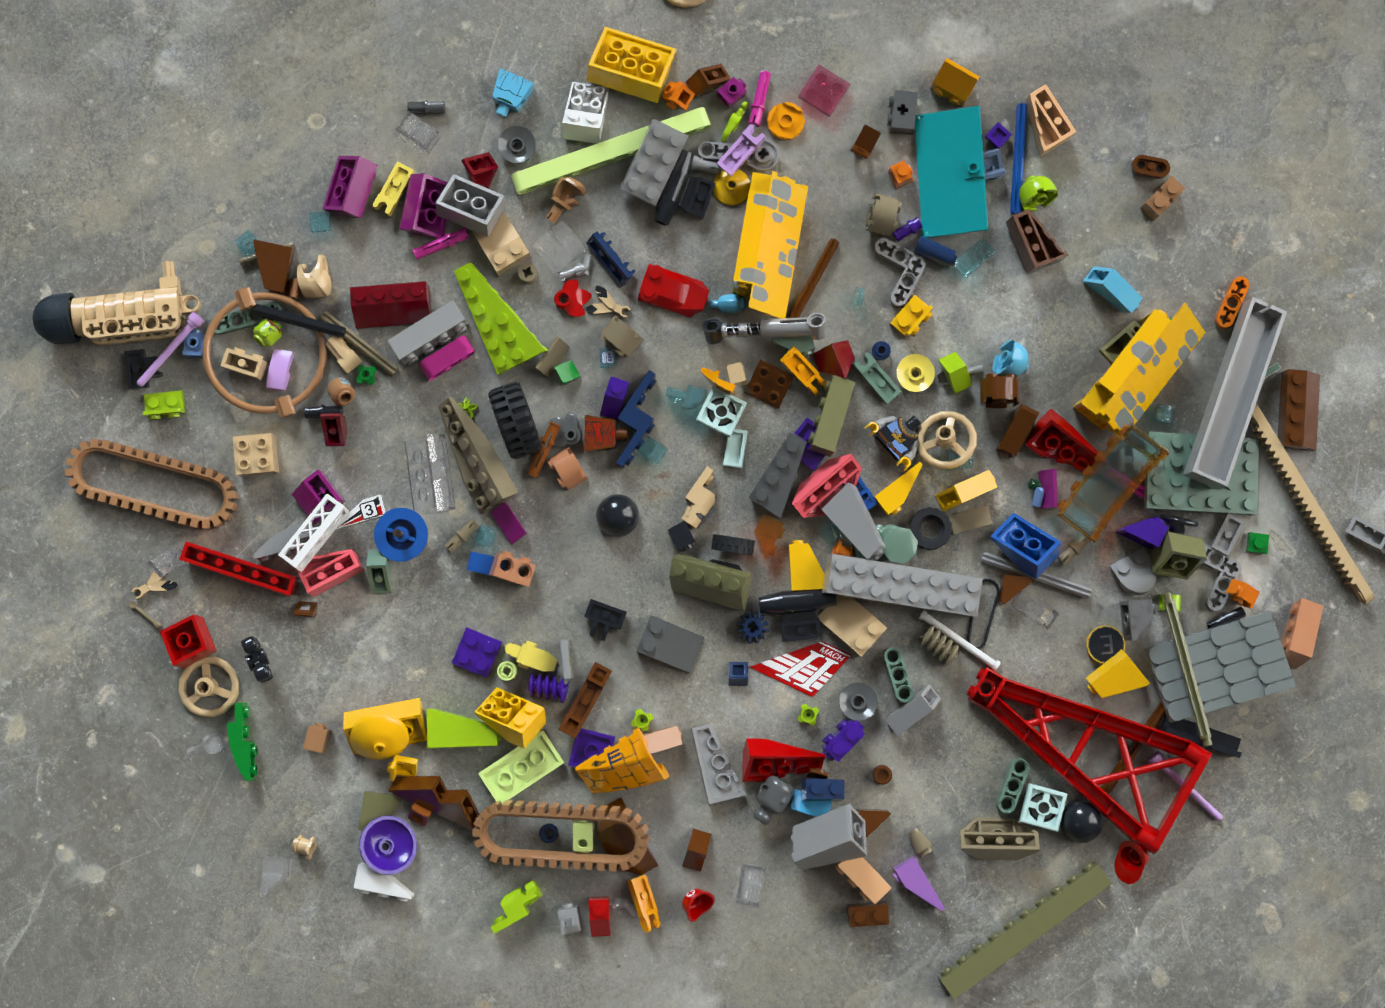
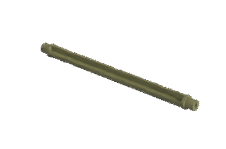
[1163,592,1212,746]

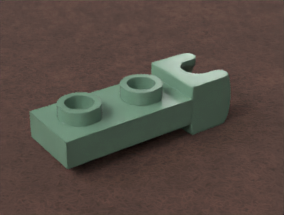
[853,352,902,405]

